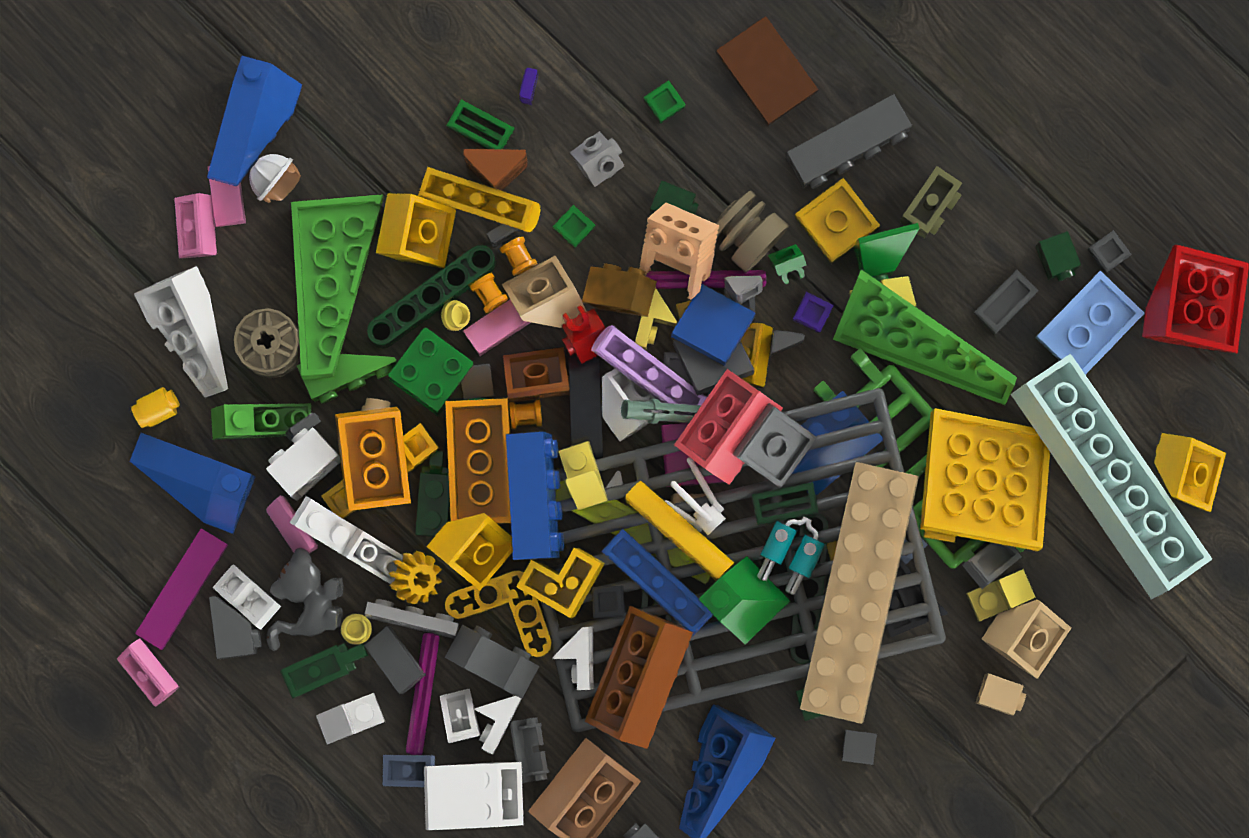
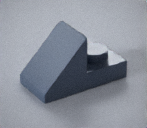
[383,755,435,787]

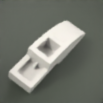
[290,496,403,584]

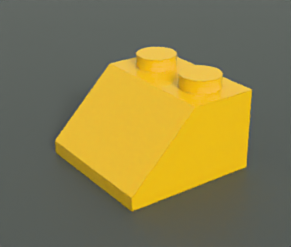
[376,193,456,268]
[426,513,513,591]

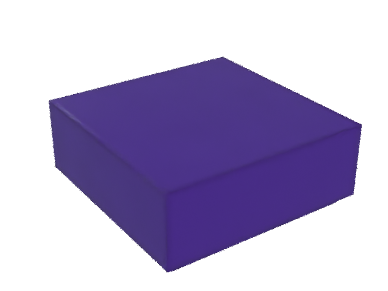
[519,68,538,105]
[792,292,834,334]

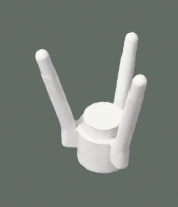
[665,457,726,535]

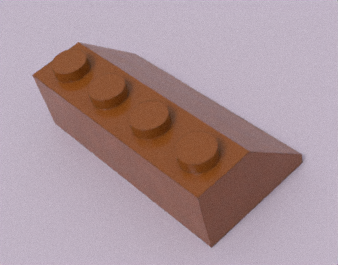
[585,606,693,749]

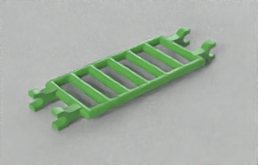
[814,348,1025,569]

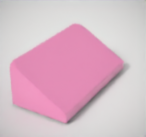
[208,166,246,227]
[174,193,217,258]
[463,300,531,356]
[266,495,318,554]

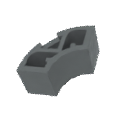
[445,625,539,699]

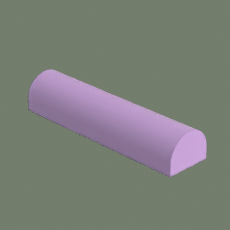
[592,325,707,415]

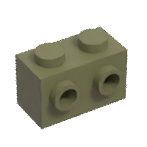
[899,166,962,239]

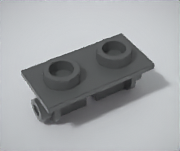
[510,717,549,783]

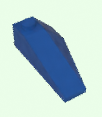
[207,56,302,186]
[130,433,256,534]
[679,704,776,838]

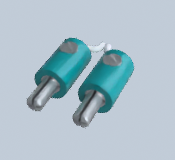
[757,517,826,595]

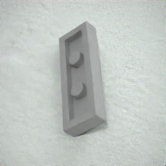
[365,599,459,639]

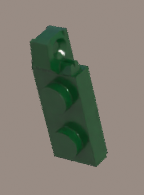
[415,451,450,537]
[280,643,368,699]

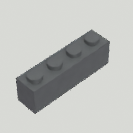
[785,94,912,189]

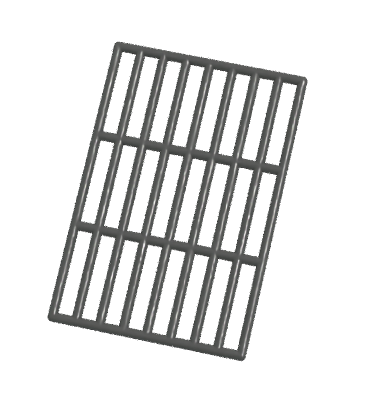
[537,388,946,732]

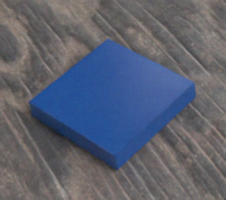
[671,284,756,366]

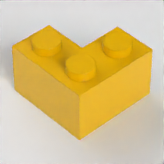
[516,548,605,618]

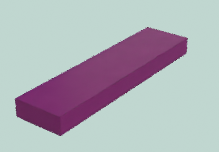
[135,528,228,650]

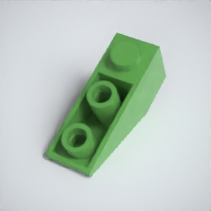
[297,354,398,404]
[211,403,311,440]

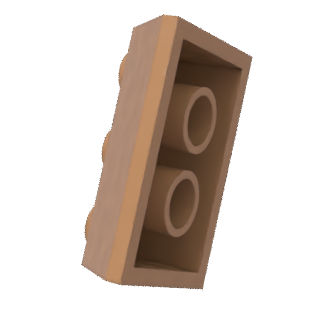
[528,738,641,838]

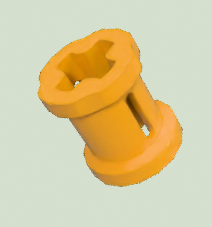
[499,236,538,276]
[470,272,509,313]
[509,400,542,429]

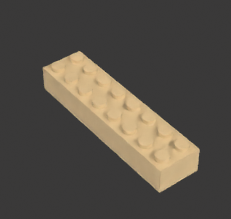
[800,462,919,724]

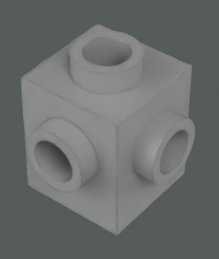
[570,131,624,187]

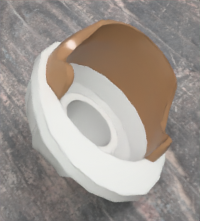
[249,154,301,203]

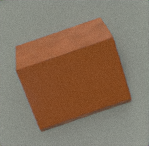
[464,149,528,191]
[503,347,570,402]

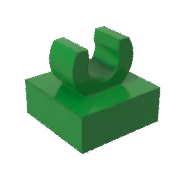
[768,244,807,284]

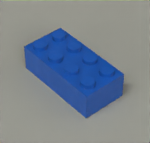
[506,432,564,560]

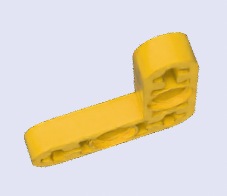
[445,571,551,657]

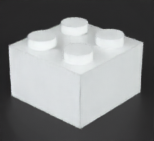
[266,427,341,501]

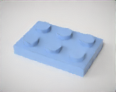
[1035,271,1144,375]

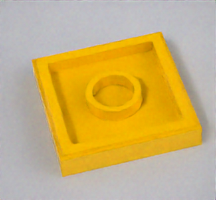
[794,178,880,264]

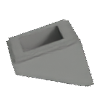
[724,276,763,305]

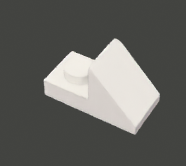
[552,627,594,690]
[316,693,385,745]
[474,696,522,754]

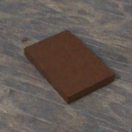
[716,16,818,126]

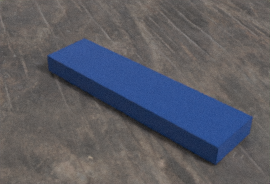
[602,528,713,636]

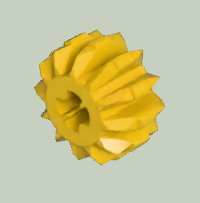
[388,551,442,604]

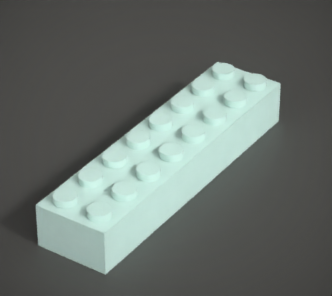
[1011,354,1212,600]

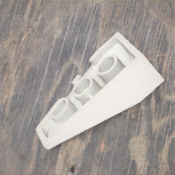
[134,266,228,398]

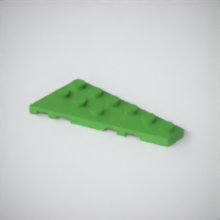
[291,194,384,380]
[833,270,1017,405]

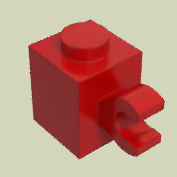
[561,305,605,363]

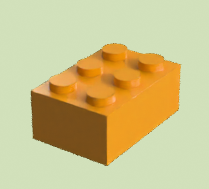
[335,407,411,511]

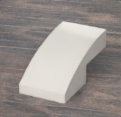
[213,564,281,630]

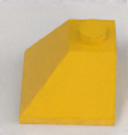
[1154,433,1226,512]

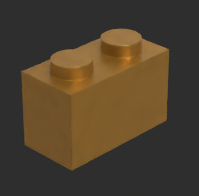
[582,264,657,317]

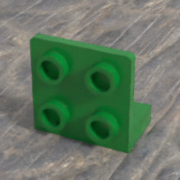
[388,328,473,417]

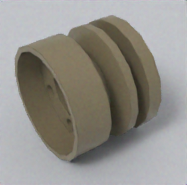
[715,191,789,273]
[234,308,300,378]

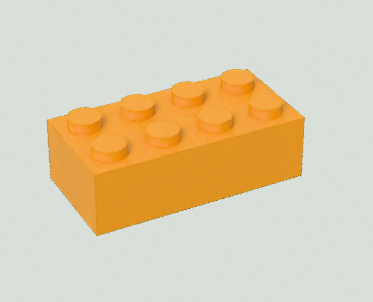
[445,398,511,525]

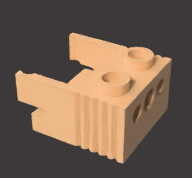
[639,203,719,300]

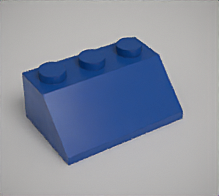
[792,391,883,496]

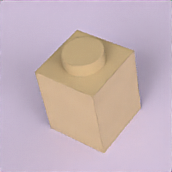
[975,673,1026,715]

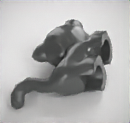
[266,548,343,651]

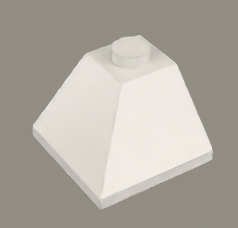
[602,368,662,442]

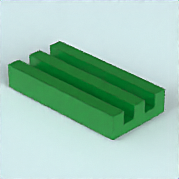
[446,99,515,149]

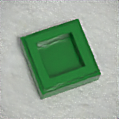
[644,80,686,124]
[553,205,596,248]

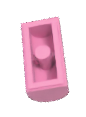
[117,639,179,707]

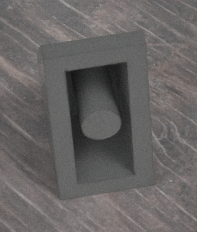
[209,596,262,659]

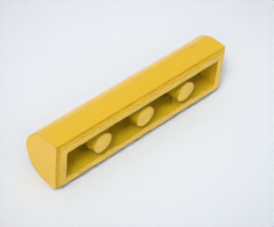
[418,167,540,232]
[625,481,734,581]

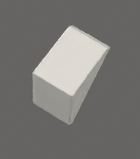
[440,689,481,743]

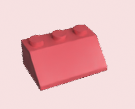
[674,369,783,485]

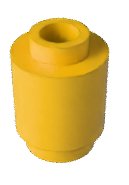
[131,387,180,428]

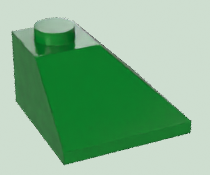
[853,223,920,282]
[699,556,790,644]

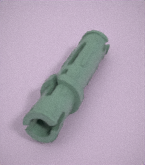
[621,399,701,424]

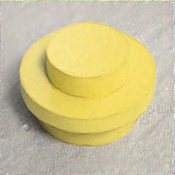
[441,300,470,331]
[341,614,372,645]

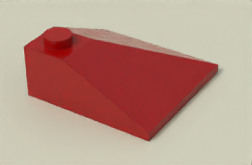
[1142,245,1249,353]

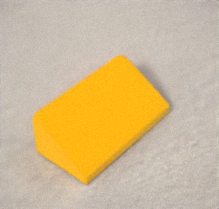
[740,323,773,387]

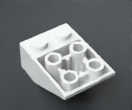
[424,762,523,830]

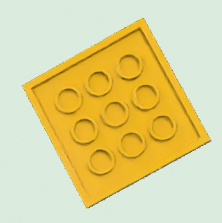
[920,408,1050,551]

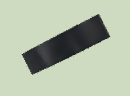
[569,353,604,473]

